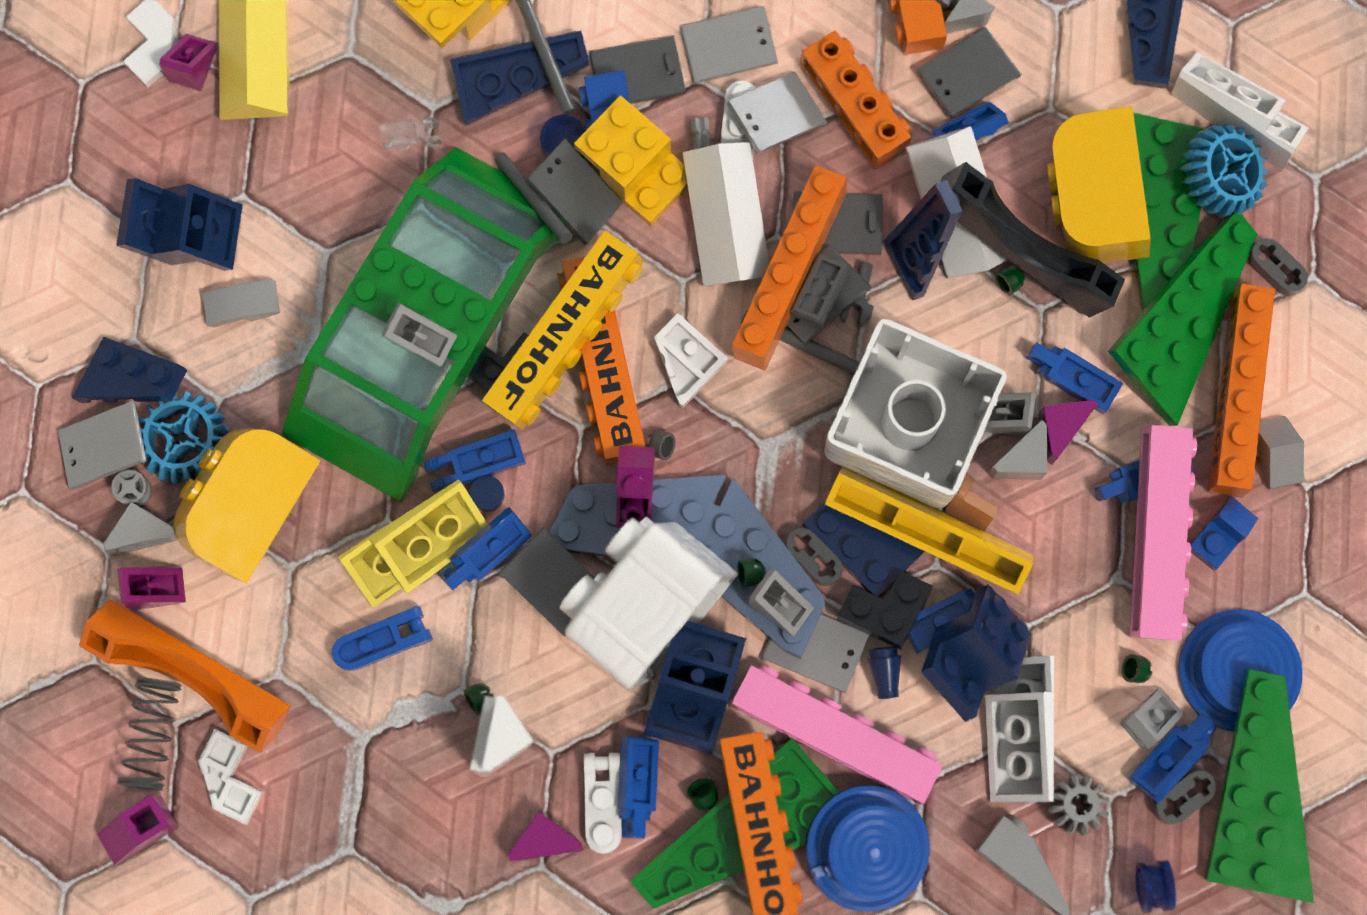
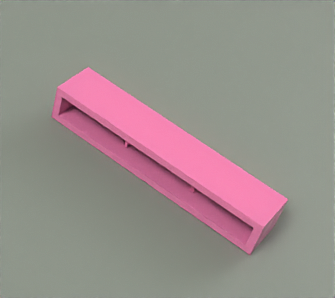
[1130,425,1197,641]
[730,664,943,805]

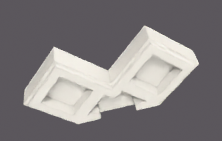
[123,0,175,88]
[198,729,264,825]

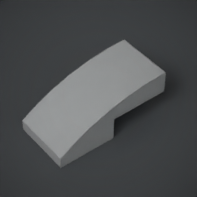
[202,279,280,328]

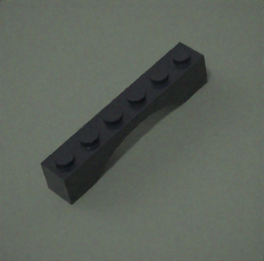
[940,162,1125,318]

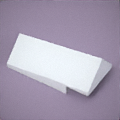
[1171,52,1309,171]
[905,126,1008,278]
[682,142,769,287]
[985,656,1054,802]
[470,696,533,777]

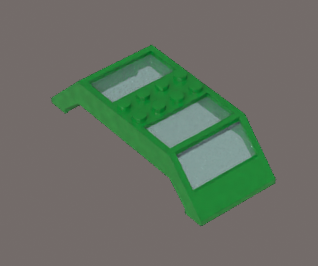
[281,147,566,503]

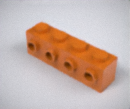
[800,30,912,169]

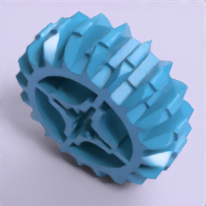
[1180,124,1269,217]
[138,391,229,485]

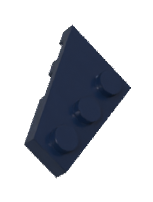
[72,337,187,403]
[802,501,925,597]

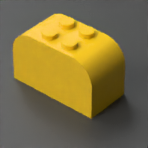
[1047,106,1150,263]
[174,429,321,584]

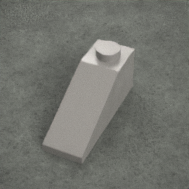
[974,815,1071,915]

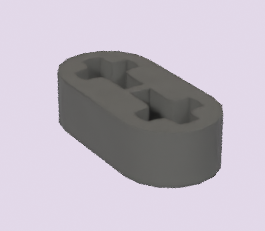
[1248,238,1308,296]
[786,528,843,587]
[1153,770,1217,824]

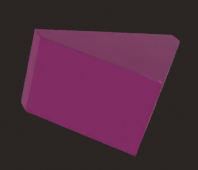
[159,34,218,91]
[1038,400,1098,465]
[117,567,186,611]
[509,812,583,862]

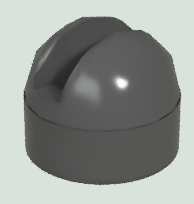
[645,431,676,460]

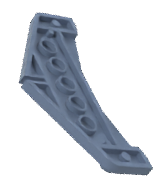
[549,474,825,659]

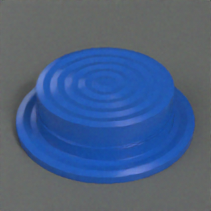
[1178,609,1303,732]
[806,785,930,912]

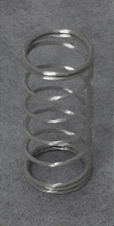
[117,677,182,791]

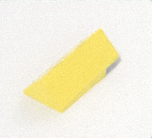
[219,0,290,120]
[338,479,487,609]

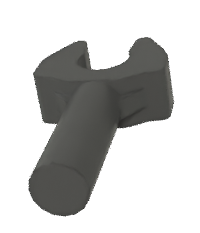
[839,262,874,327]

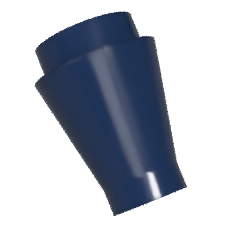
[867,646,902,699]

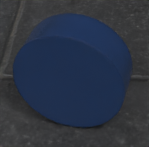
[469,476,505,512]

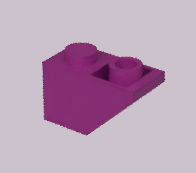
[616,446,655,528]
[97,795,179,866]

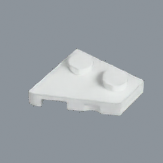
[654,313,728,409]

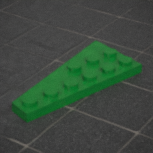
[1133,113,1206,312]
[1108,211,1258,426]
[1204,668,1314,903]
[630,738,839,909]

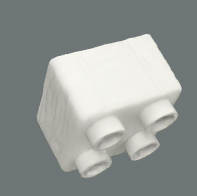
[824,319,1007,508]
[559,517,739,691]

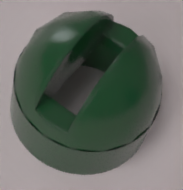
[995,265,1025,295]
[737,558,766,588]
[1121,654,1153,684]
[463,683,494,715]
[687,778,718,810]

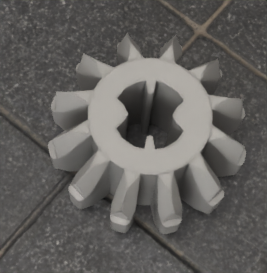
[1048,774,1110,836]

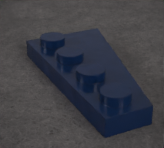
[1127,0,1183,89]
[450,30,589,126]
[883,180,962,300]

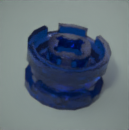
[540,114,586,165]
[1135,860,1176,913]

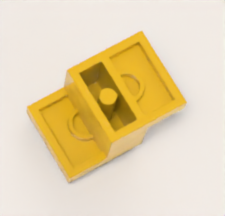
[393,0,512,48]
[574,95,688,227]

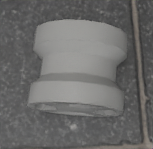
[111,469,153,507]

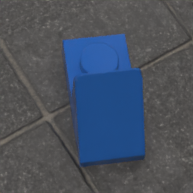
[1190,496,1259,571]

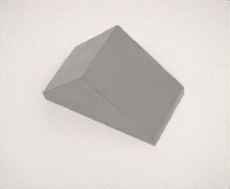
[381,303,458,367]
[984,392,1036,438]
[1257,416,1304,490]
[988,420,1047,480]
[103,502,178,556]
[749,568,814,637]

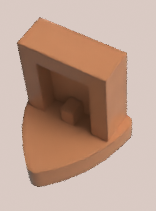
[946,475,999,532]

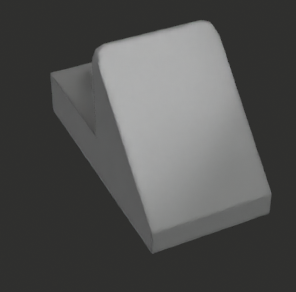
[936,0,995,34]
[1120,687,1184,749]

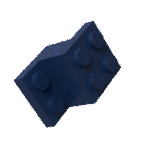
[116,178,243,271]
[921,584,1031,722]
[644,621,747,755]

